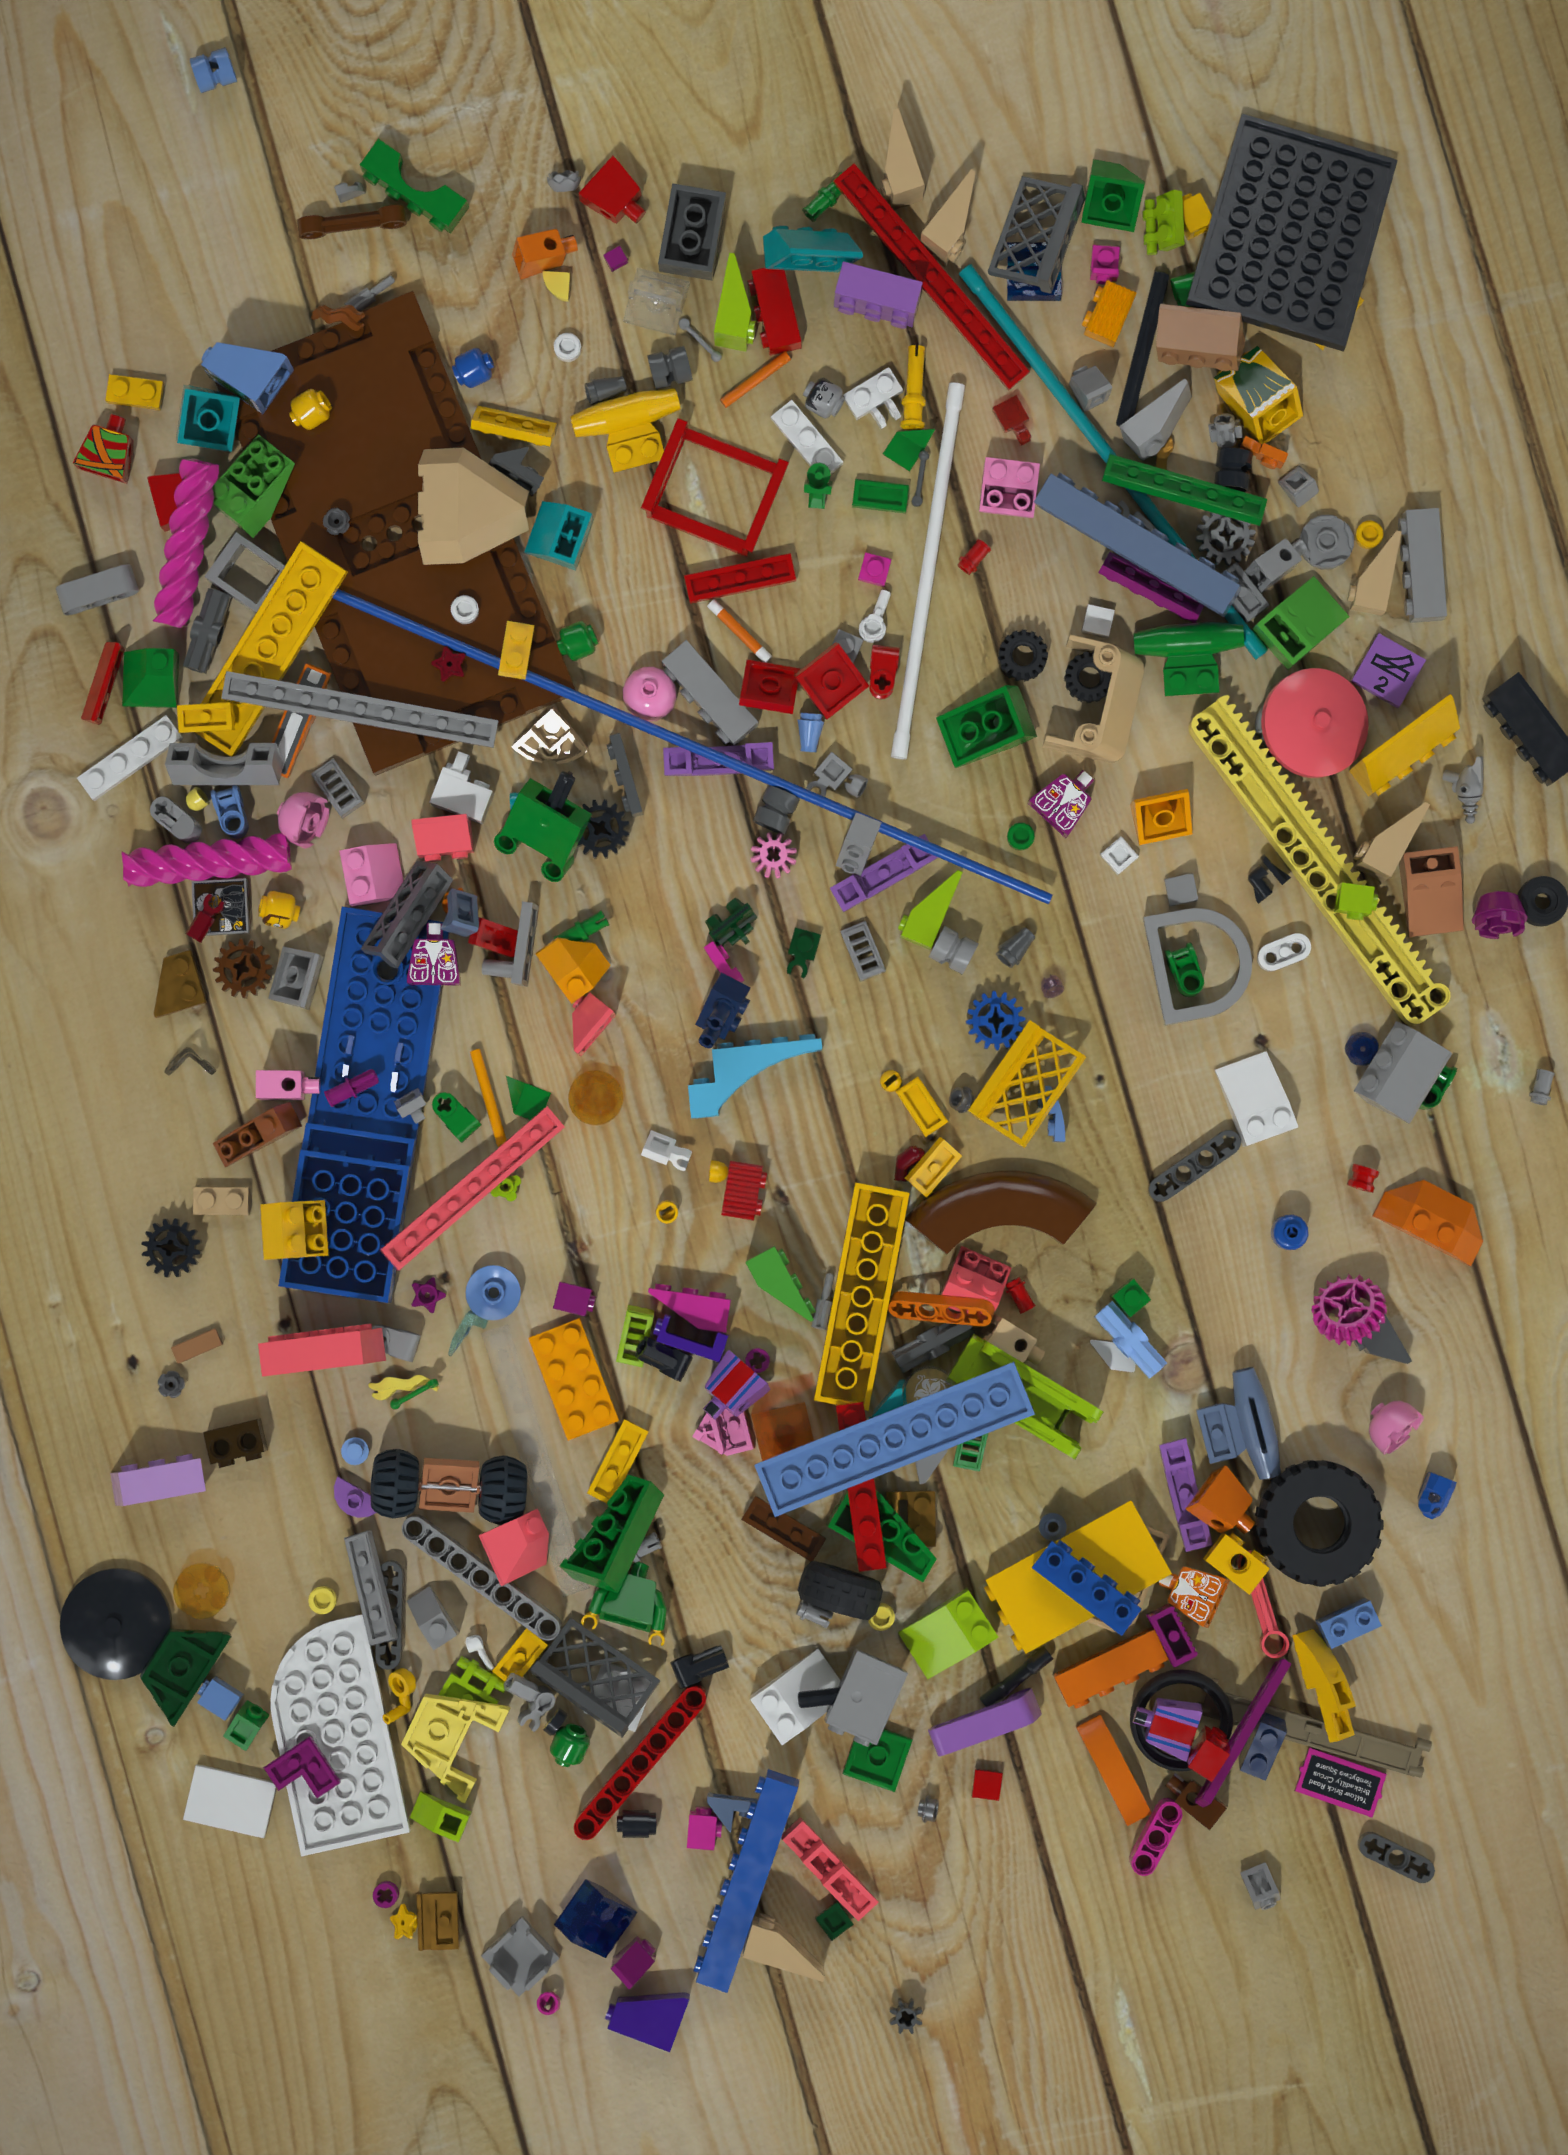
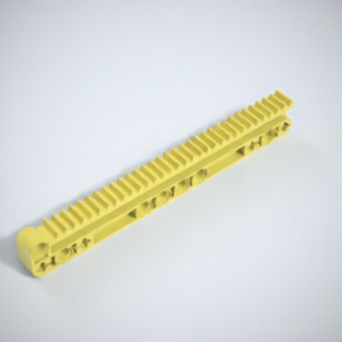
[1189,695,1451,1026]

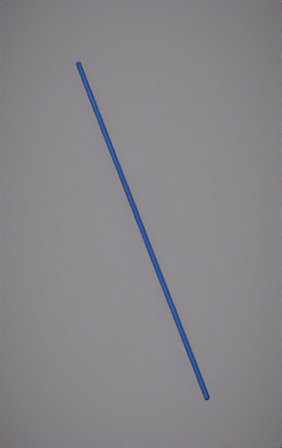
[333,589,1053,905]

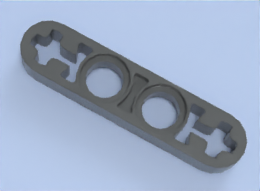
[1148,1130,1241,1202]
[376,1560,404,1670]

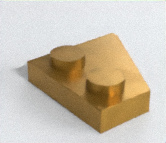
[154,950,207,1018]

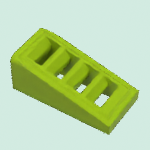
[616,1305,655,1367]

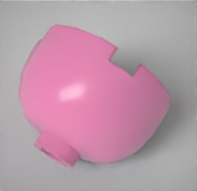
[623,667,677,722]
[277,792,329,849]
[1369,1401,1424,1455]

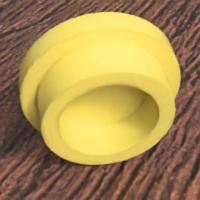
[868,1603,895,1631]

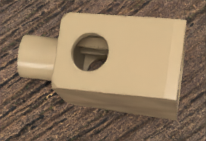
[978,1314,1045,1365]

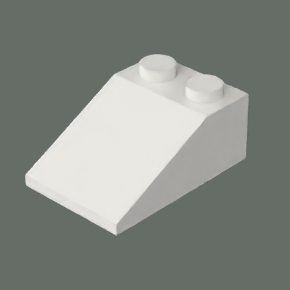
[1215,1051,1298,1147]
[750,1648,841,1745]

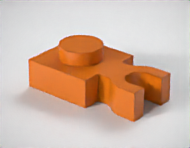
[1240,436,1288,469]

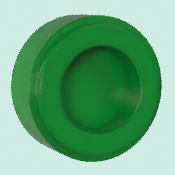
[1007,823,1035,851]

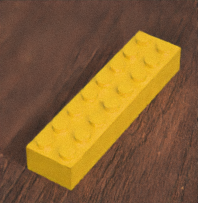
[814,1182,910,1411]

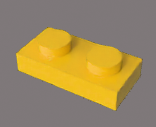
[105,374,165,410]
[498,621,534,680]
[177,702,235,733]
[904,1137,962,1198]
[492,1628,549,1681]

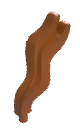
[311,305,365,331]

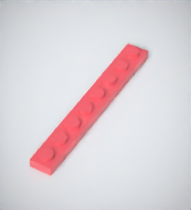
[380,1106,565,1271]

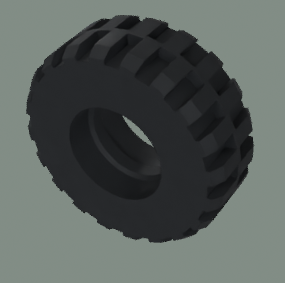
[1255,1460,1384,1587]

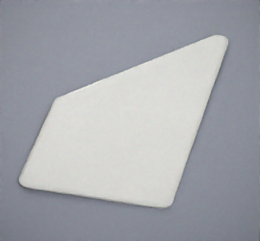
[1090,1340,1136,1372]

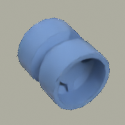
[190,47,237,93]

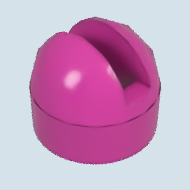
[537,1992,560,2015]

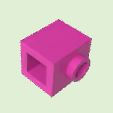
[687,1807,722,1850]

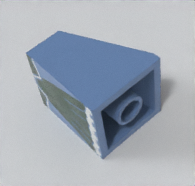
[201,342,294,414]

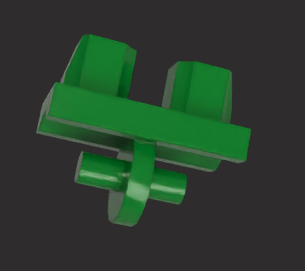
[804,462,832,509]

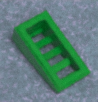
[953,1433,988,1472]

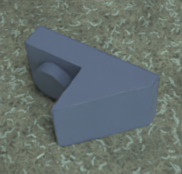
[441,888,479,937]
[707,1793,757,1833]

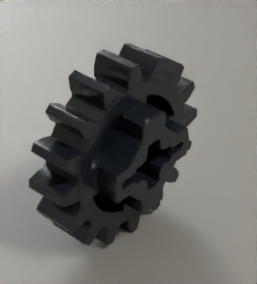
[577,799,630,859]
[141,1218,203,1278]

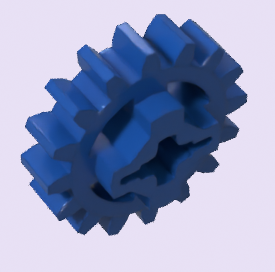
[965,991,1026,1051]

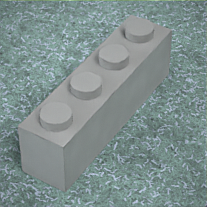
[1398,508,1447,623]
[662,640,758,746]

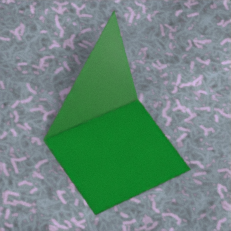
[883,429,935,472]
[506,1076,551,1120]

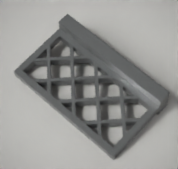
[988,176,1085,293]
[531,1618,660,1738]

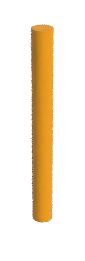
[470,1049,507,1147]

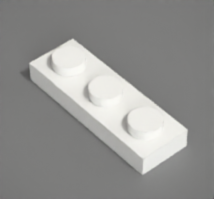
[771,400,843,474]

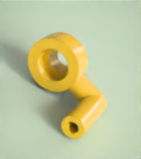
[382,1668,416,1724]

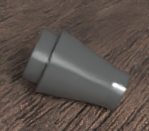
[584,376,627,405]
[996,927,1035,968]

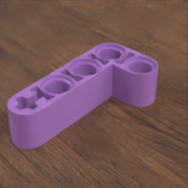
[928,1688,1042,1756]

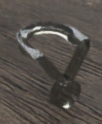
[164,1047,217,1076]

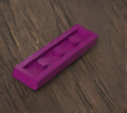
[1098,552,1204,623]

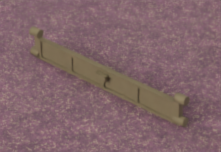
[1196,1676,1432,1778]

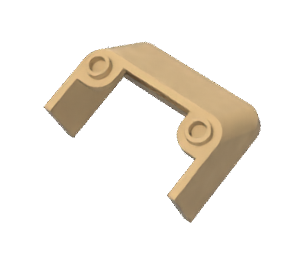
[1042,635,1144,763]

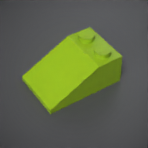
[714,252,756,352]
[898,1588,999,1679]

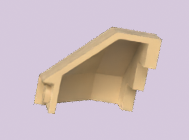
[418,448,529,565]

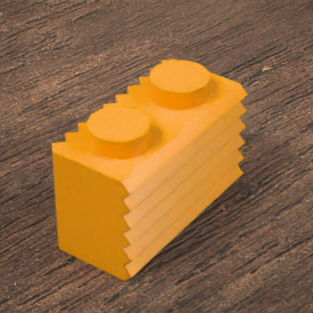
[1082,280,1137,348]

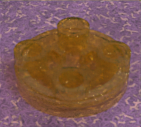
[568,1070,623,1125]

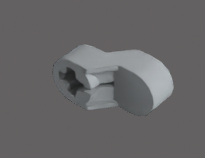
[150,797,202,844]

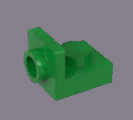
[223,1700,269,1751]

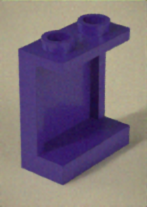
[653,1314,729,1362]

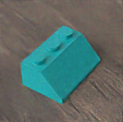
[763,226,863,273]

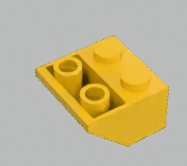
[260,1200,329,1260]

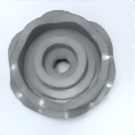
[547,170,581,192]

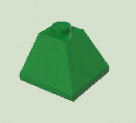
[1081,159,1145,232]
[122,648,179,708]

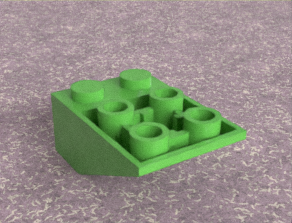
[212,434,295,538]
[1252,576,1350,670]
[745,1246,816,1322]

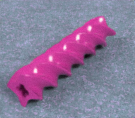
[153,458,219,628]
[122,833,292,887]

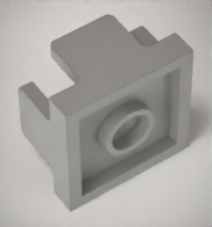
[481,1916,560,1996]

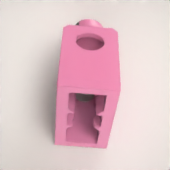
[256,1070,321,1100]

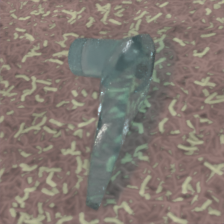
[448,1310,488,1356]

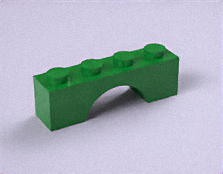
[360,138,469,234]

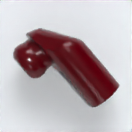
[894,1146,925,1182]

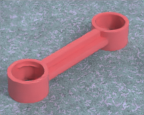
[1236,1549,1289,1658]

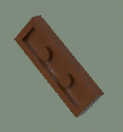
[741,1495,826,1562]

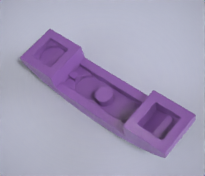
[663,742,774,776]
[830,834,938,912]
[1159,1438,1213,1552]

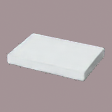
[183,1764,276,1838]

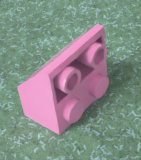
[979,457,1040,518]

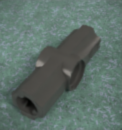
[183,588,231,674]
[891,1323,975,1373]

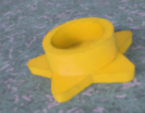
[390,1904,418,1939]

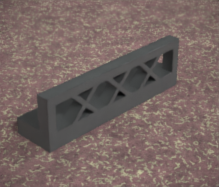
[361,861,453,968]

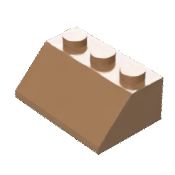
[1156,304,1245,371]

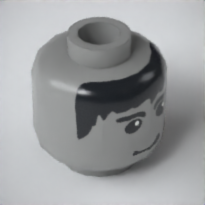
[803,378,845,419]

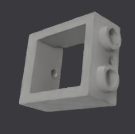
[205,532,285,614]

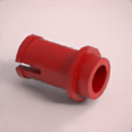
[957,539,991,575]
[1005,1277,1036,1314]

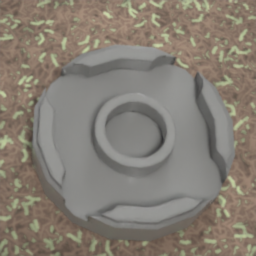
[1299,515,1354,570]

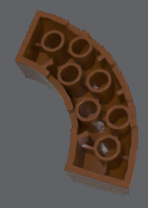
[905,1171,1097,1255]

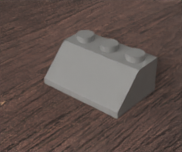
[1354,1021,1452,1124]

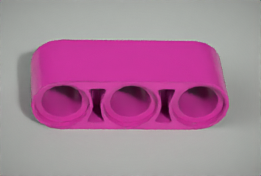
[1129,1798,1183,1876]

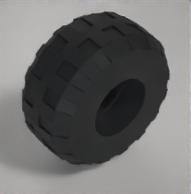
[797,1561,883,1620]

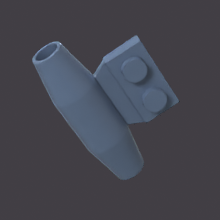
[1196,1367,1281,1480]

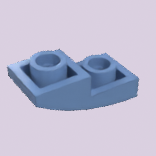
[1037,1086,1065,1142]

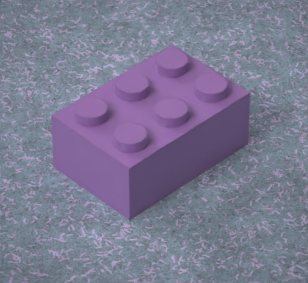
[834,262,923,329]

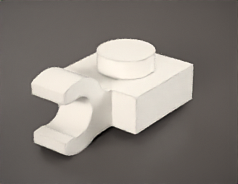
[641,1130,692,1171]

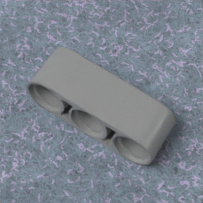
[56,564,139,615]

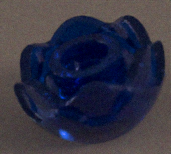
[1345,1032,1380,1066]

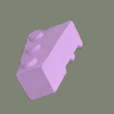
[110,1454,206,1506]

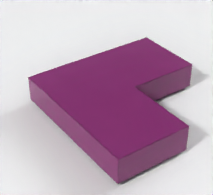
[263,1736,341,1798]

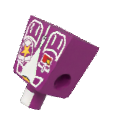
[1028,770,1094,839]
[407,923,461,986]

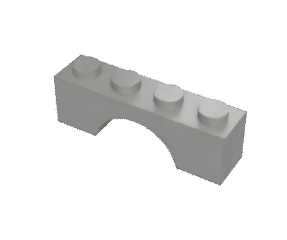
[165,743,283,785]

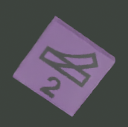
[1351,633,1426,708]

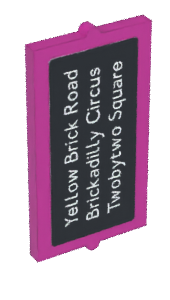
[1294,1747,1387,1818]

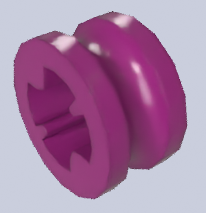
[745,1348,770,1373]
[373,1881,399,1908]

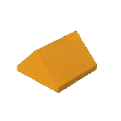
[1130,789,1193,845]

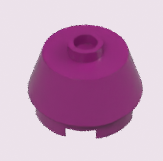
[1472,891,1527,939]

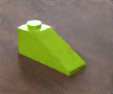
[898,870,963,950]

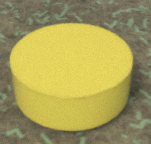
[308,1586,337,1614]

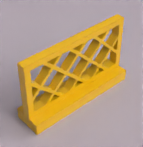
[968,1020,1086,1148]

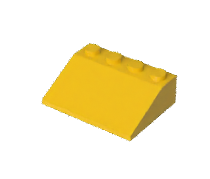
[1349,694,1460,797]

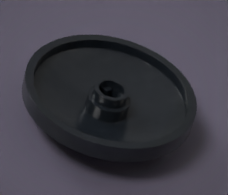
[60,1568,172,1680]

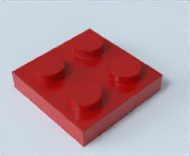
[793,642,869,720]
[739,660,800,714]

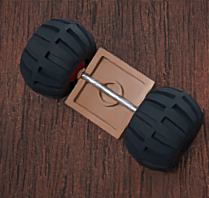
[370,1449,527,1525]

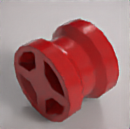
[1347,1164,1380,1193]

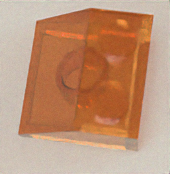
[751,1401,814,1461]

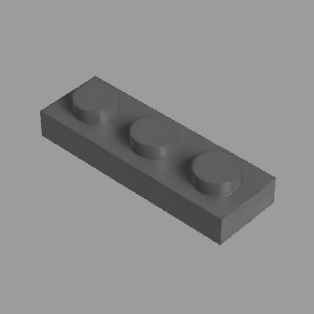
[606,733,643,818]

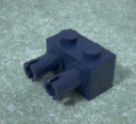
[695,972,751,1048]

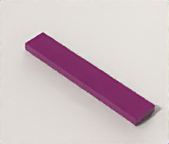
[1195,1658,1291,1807]

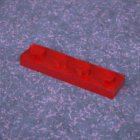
[684,553,796,604]

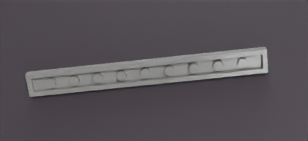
[222,671,499,748]

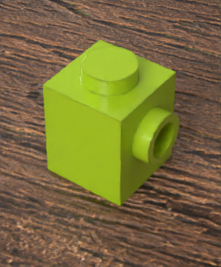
[1334,882,1378,920]

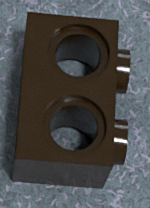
[203,1418,268,1468]

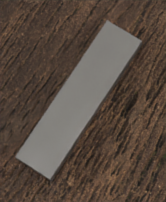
[344,1530,398,1646]

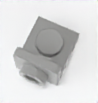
[1240,1862,1281,1910]

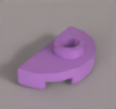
[334,1476,376,1518]

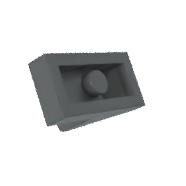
[488,447,544,497]

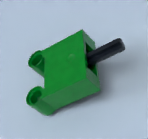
[494,771,592,882]

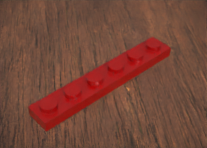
[836,1402,887,1572]

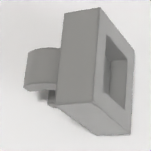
[394,1088,426,1124]

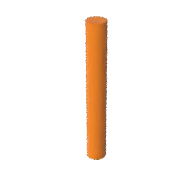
[720,351,791,408]

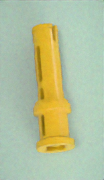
[900,345,926,430]

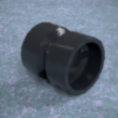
[1214,448,1253,493]

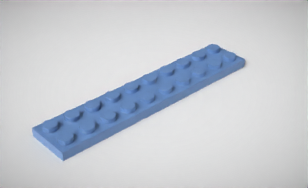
[754,1362,1035,1517]

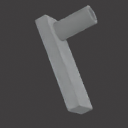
[482,901,539,987]

